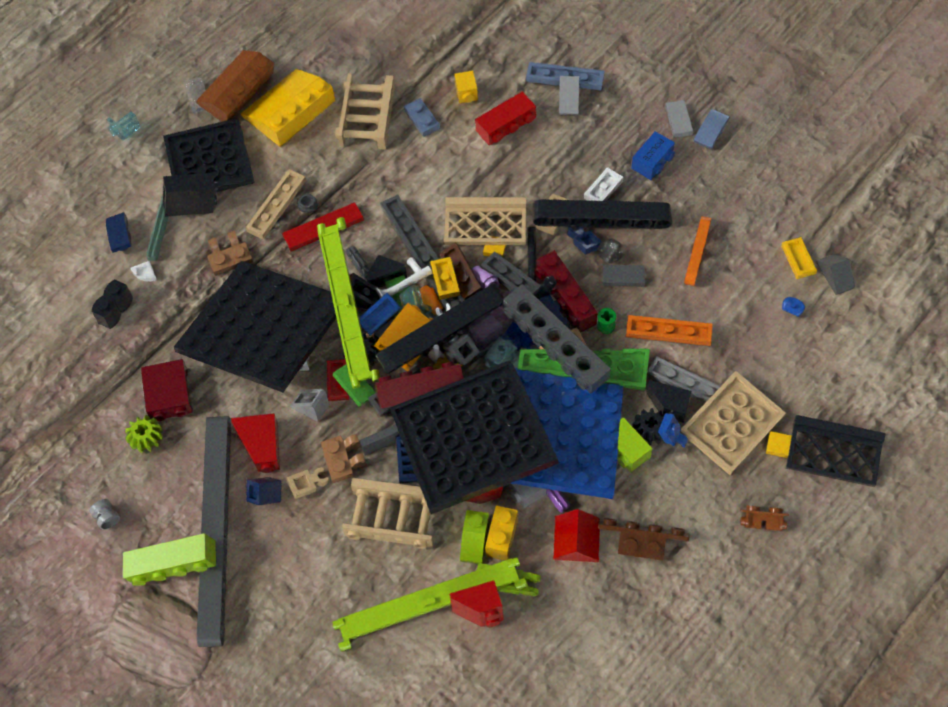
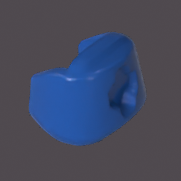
[782,297,805,317]

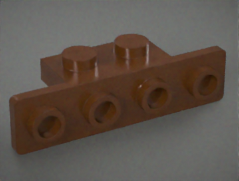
[598,518,690,561]

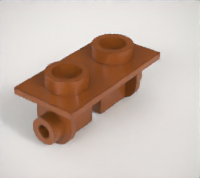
[740,505,789,531]

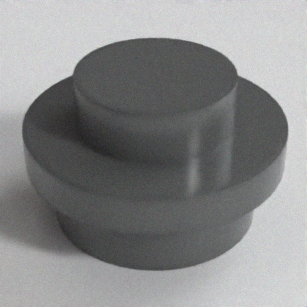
[298,194,318,213]

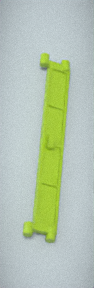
[317,217,380,389]
[332,557,528,652]

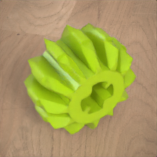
[125,415,163,453]

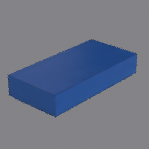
[359,292,401,336]

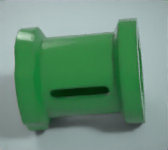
[597,308,617,334]

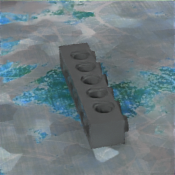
[503,284,611,394]

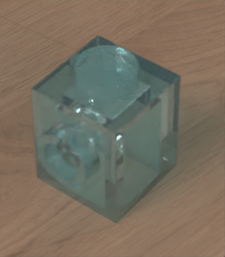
[485,337,517,368]

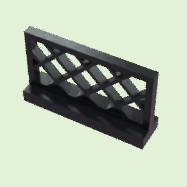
[786,415,886,487]

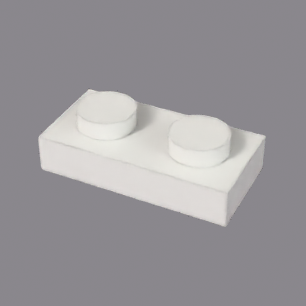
[584,167,623,201]

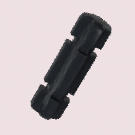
[534,275,557,299]

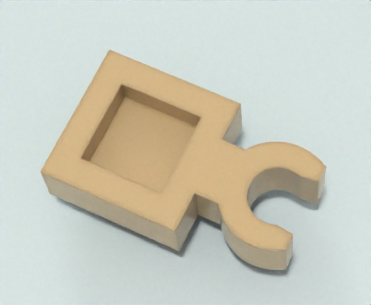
[287,467,329,499]

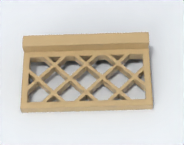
[444,197,526,245]

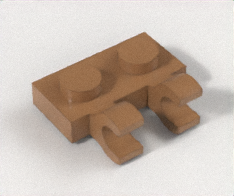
[207,231,253,276]
[320,434,367,483]

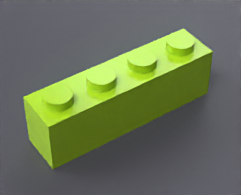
[123,533,216,586]

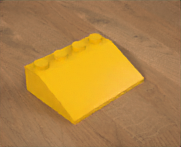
[241,69,335,147]

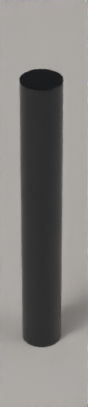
[528,226,536,282]

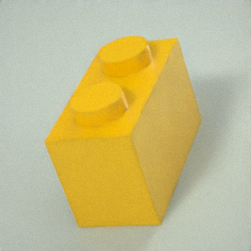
[485,505,518,561]

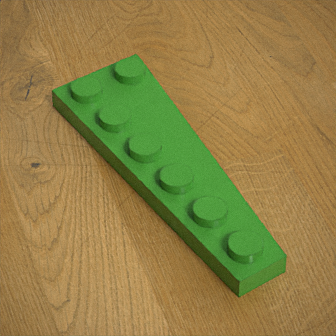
[517,348,650,391]

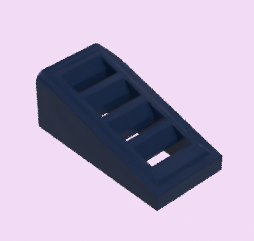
[396,436,418,483]

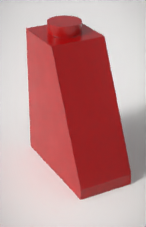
[231,413,280,473]

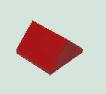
[553,509,600,562]

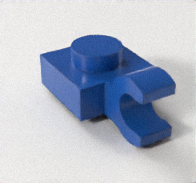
[658,413,688,448]

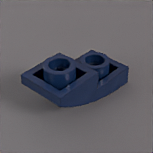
[106,212,132,253]

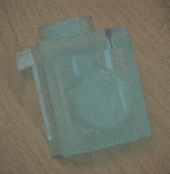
[106,111,140,140]
[399,285,432,316]

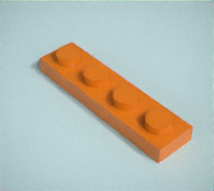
[626,315,713,346]

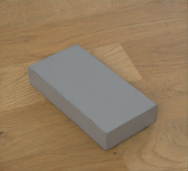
[559,76,579,116]
[665,100,693,138]

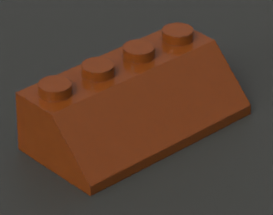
[196,50,275,122]

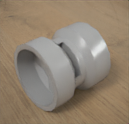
[89,499,120,530]

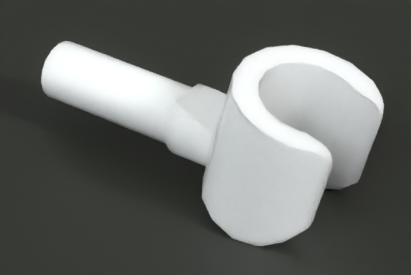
[428,345,445,364]

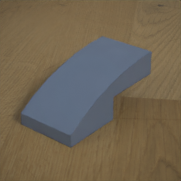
[694,109,730,150]

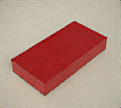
[327,359,349,401]

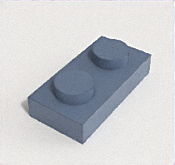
[404,98,440,137]

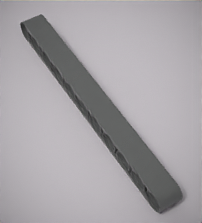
[197,416,231,648]

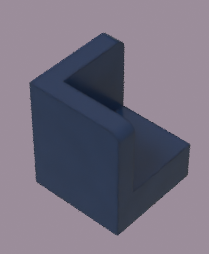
[246,477,282,505]

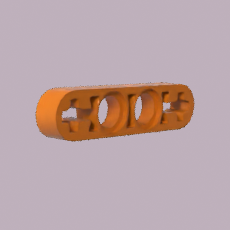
[684,216,712,286]

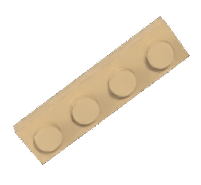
[245,169,306,240]

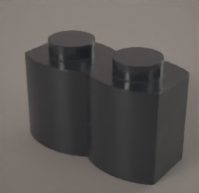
[92,279,133,329]

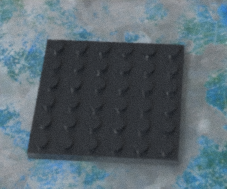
[174,261,337,393]
[390,360,559,515]

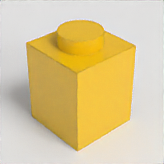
[454,70,478,104]

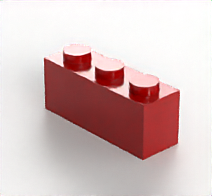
[475,91,536,146]

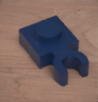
[567,227,602,255]

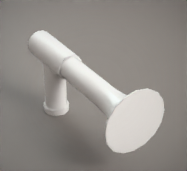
[376,257,433,299]

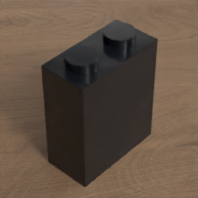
[162,173,218,217]

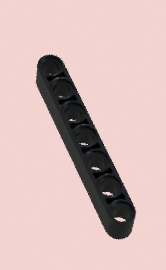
[532,199,672,229]
[376,283,505,374]

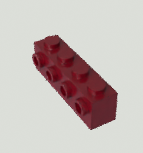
[535,250,598,333]
[374,361,463,409]

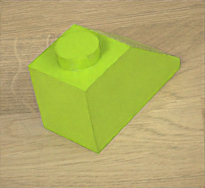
[617,417,652,472]
[460,510,490,564]

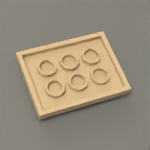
[680,371,786,475]

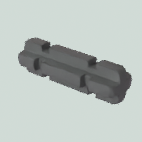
[346,246,371,280]

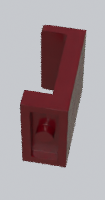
[141,359,193,422]

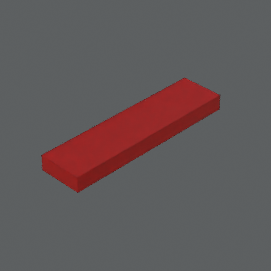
[282,202,364,252]

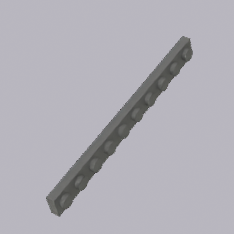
[380,195,494,360]

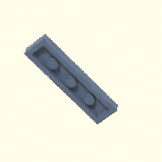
[526,62,604,91]

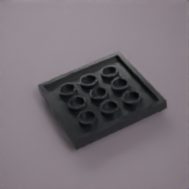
[163,118,255,192]

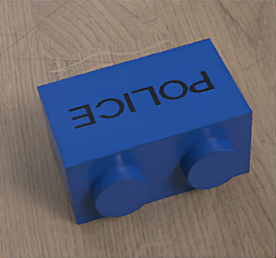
[631,131,675,180]

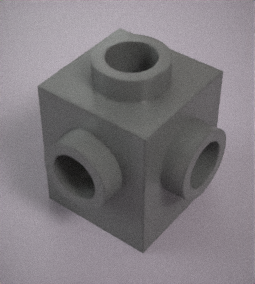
[442,333,480,365]

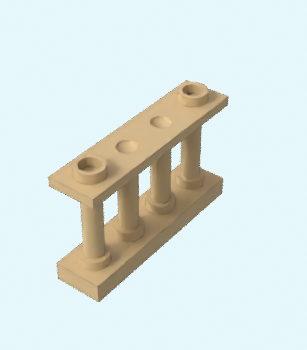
[335,74,395,150]
[342,478,433,549]

